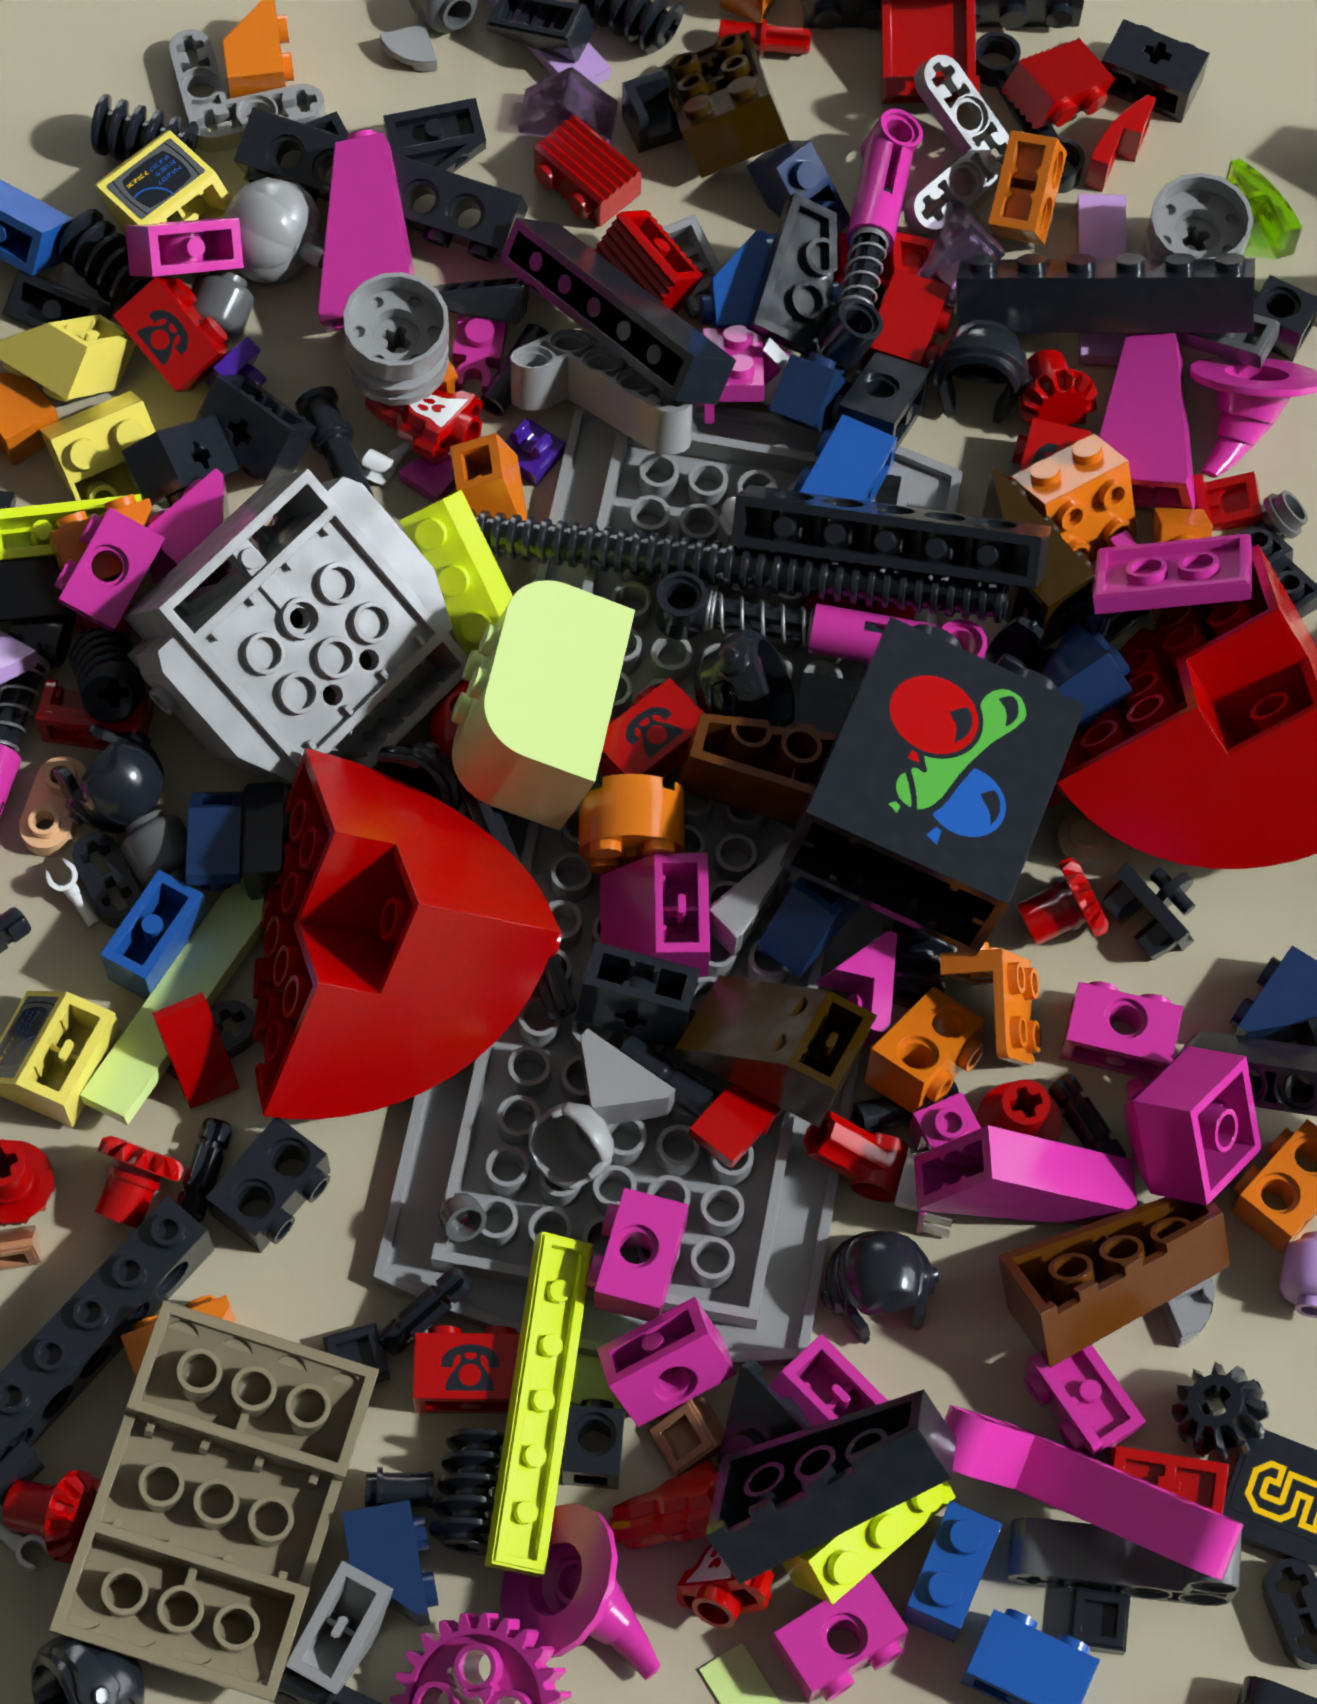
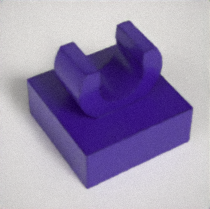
[206,336,267,388]
[505,417,566,486]

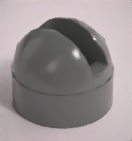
[438,1193,487,1242]

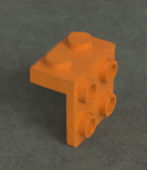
[1011,434,1137,563]
[940,942,1041,1066]

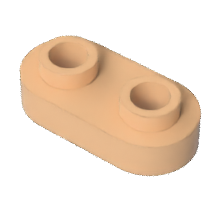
[19,756,86,857]

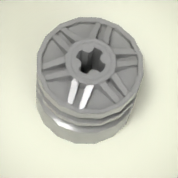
[1141,173,1254,259]
[343,272,449,406]

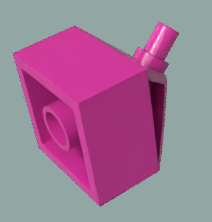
[1123,1046,1262,1206]

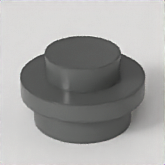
[1262,490,1308,539]

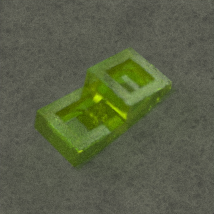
[1225,158,1303,259]

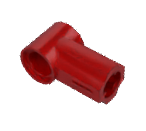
[803,1111,911,1203]

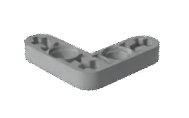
[169,29,325,152]
[904,55,1009,234]

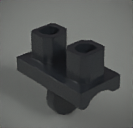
[1101,862,1196,961]

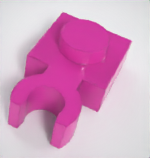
[452,314,507,394]

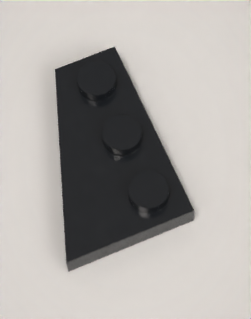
[746,193,838,357]

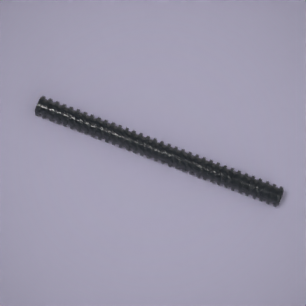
[471,509,1010,624]

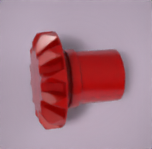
[1019,349,1098,428]
[1017,857,1109,946]
[976,1079,1062,1142]
[94,1136,184,1228]
[0,1139,55,1227]
[3,1470,100,1564]

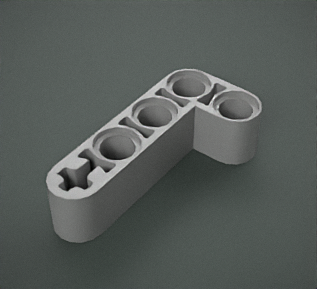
[510,329,693,455]

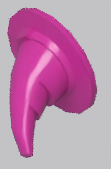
[1190,356,1317,478]
[500,1503,661,1680]

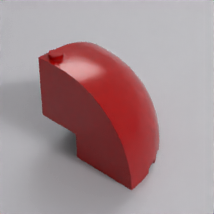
[1057,544,1317,869]
[253,748,561,1119]

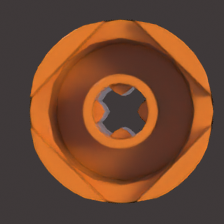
[578,774,685,874]

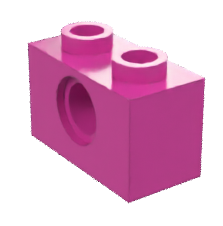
[125,218,244,277]
[54,507,165,633]
[1060,981,1184,1080]
[586,1188,689,1322]
[597,1297,737,1427]
[771,1572,909,1703]

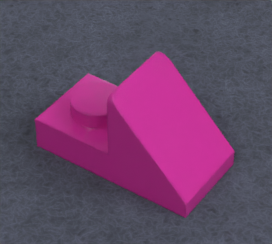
[815,931,897,1048]

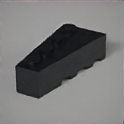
[705,1389,957,1584]

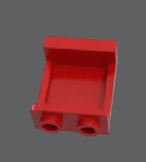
[880,0,980,104]

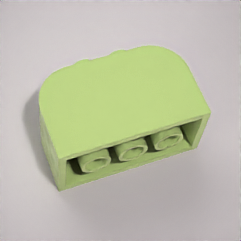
[451,580,635,831]

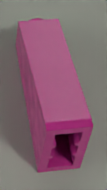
[318,129,415,333]
[1099,333,1196,509]
[914,1125,1137,1225]

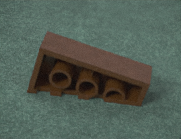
[677,713,836,826]
[998,1197,1231,1368]

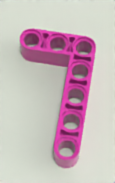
[944,1405,1244,1580]

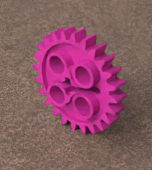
[390,1612,572,1704]

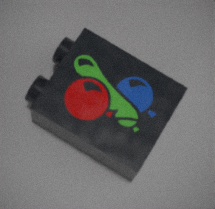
[779,617,1086,956]

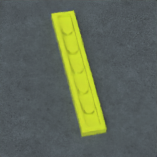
[484,1231,593,1578]

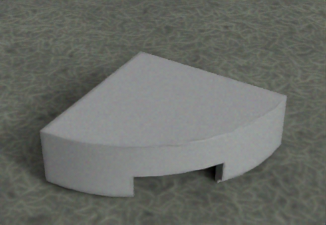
[380,24,438,72]
[1161,1277,1215,1347]

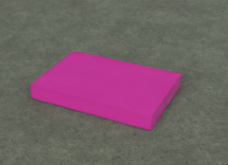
[1093,534,1252,614]

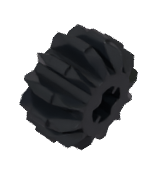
[1171,1361,1269,1462]

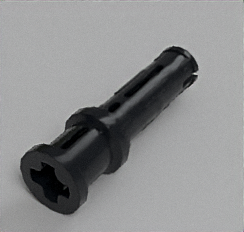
[295,386,375,498]

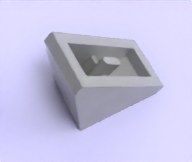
[581,1028,675,1125]
[285,1561,394,1694]

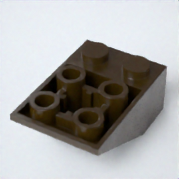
[663,30,789,178]
[982,468,1096,646]
[673,975,877,1127]

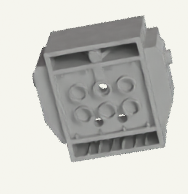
[123,469,468,790]

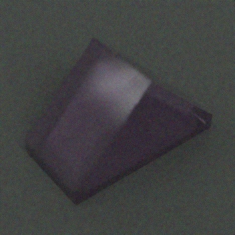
[518,66,618,145]
[918,201,1005,306]

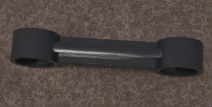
[976,32,1085,193]

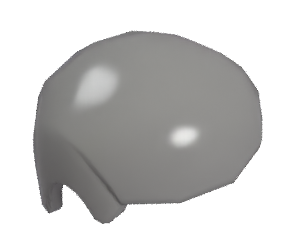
[529,1102,614,1190]

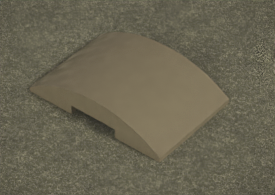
[49,1300,379,1702]

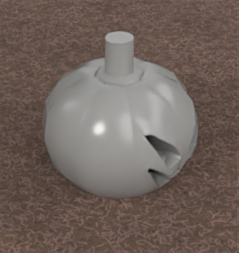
[223,177,324,284]

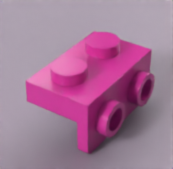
[694,325,764,424]
[1024,1345,1146,1459]

